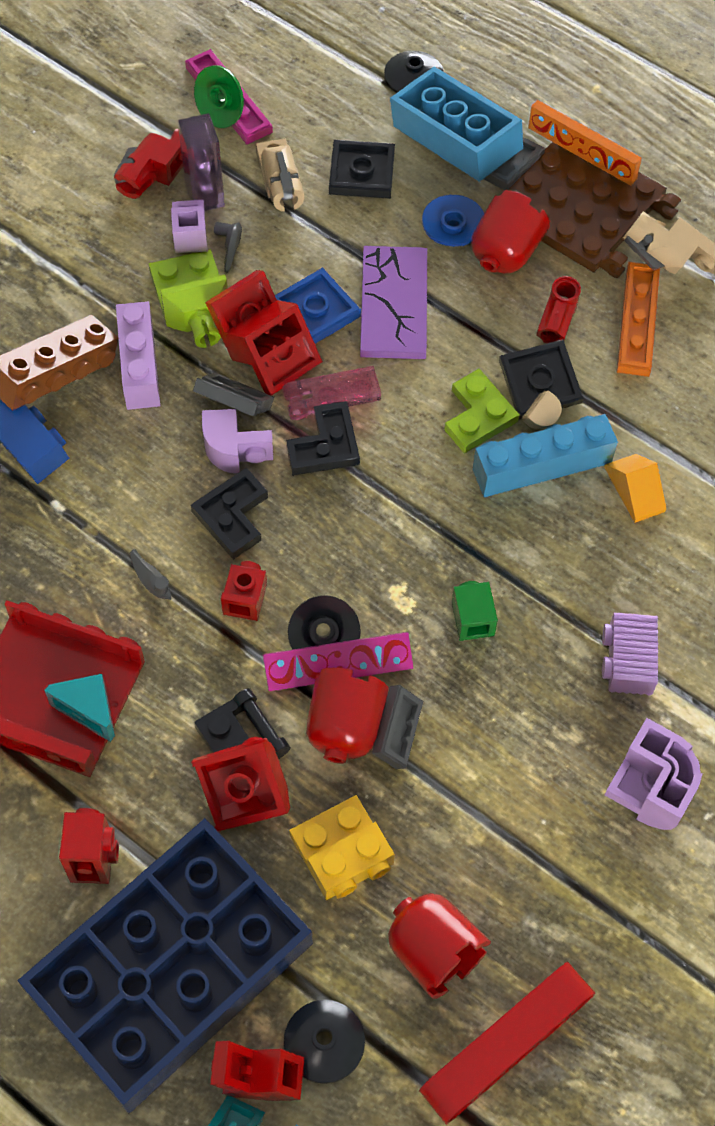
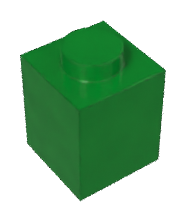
[451,581,498,641]

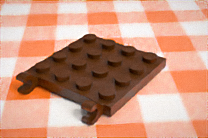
[506,142,681,278]

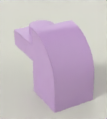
[171,200,208,254]
[202,409,273,474]

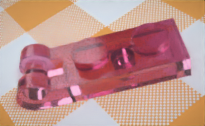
[282,366,381,420]

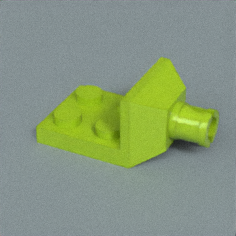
[149,249,227,348]

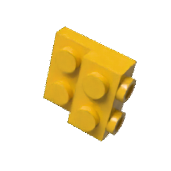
[289,795,395,900]

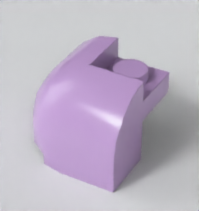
[605,718,703,830]

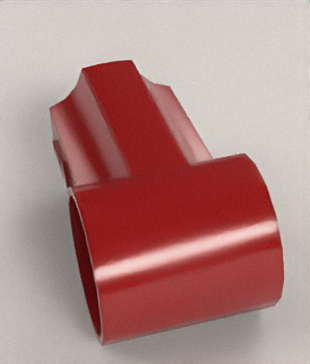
[536,276,581,343]

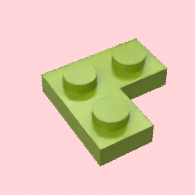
[444,368,520,454]

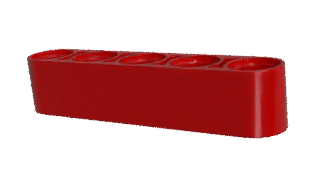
[419,962,596,1125]

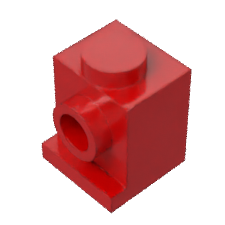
[221,561,267,621]

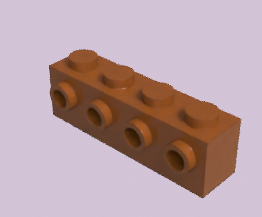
[0,315,119,410]

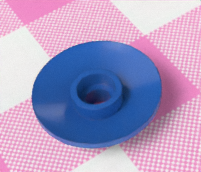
[422,195,484,247]

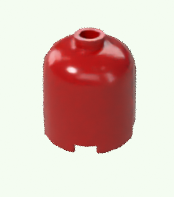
[471,190,550,274]
[306,667,389,764]
[388,893,491,999]

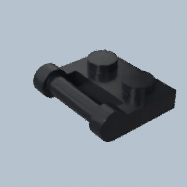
[194,688,291,759]

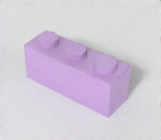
[116,301,160,410]

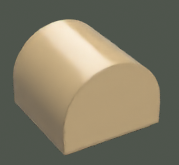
[522,390,562,429]

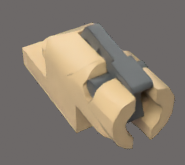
[256,138,304,212]
[623,211,715,275]

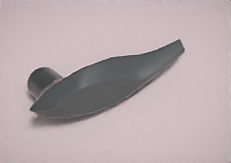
[214,222,242,273]
[130,549,171,600]

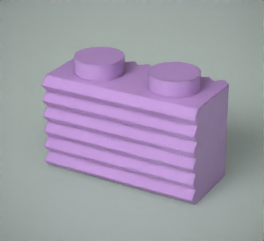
[602,613,658,696]

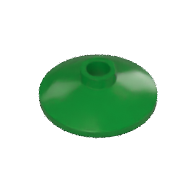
[194,65,244,128]

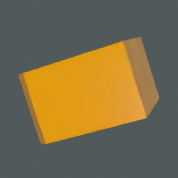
[604,454,667,523]

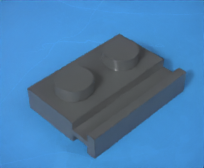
[193,373,274,416]

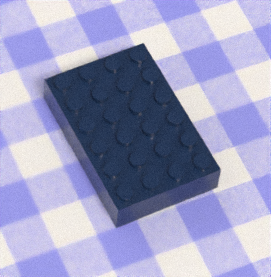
[17,818,313,1114]

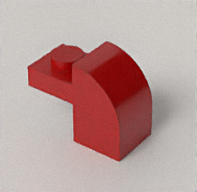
[210,1041,304,1101]

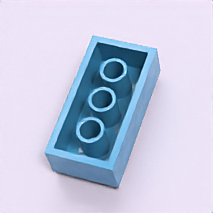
[390,66,523,182]

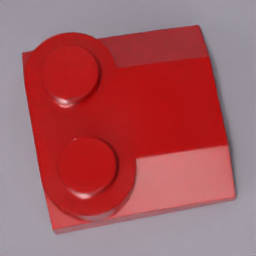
[191,737,290,831]

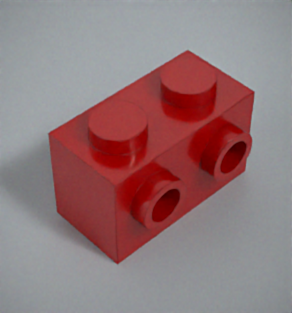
[59,808,119,884]

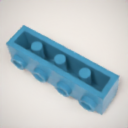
[472,414,618,497]

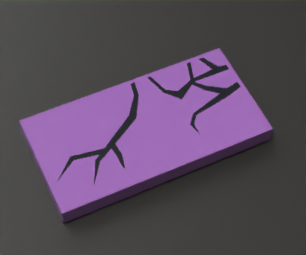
[360,246,427,359]

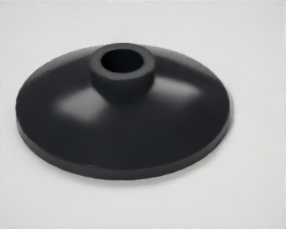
[384,51,444,93]
[288,595,361,649]
[284,1000,365,1084]

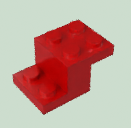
[205,270,323,396]

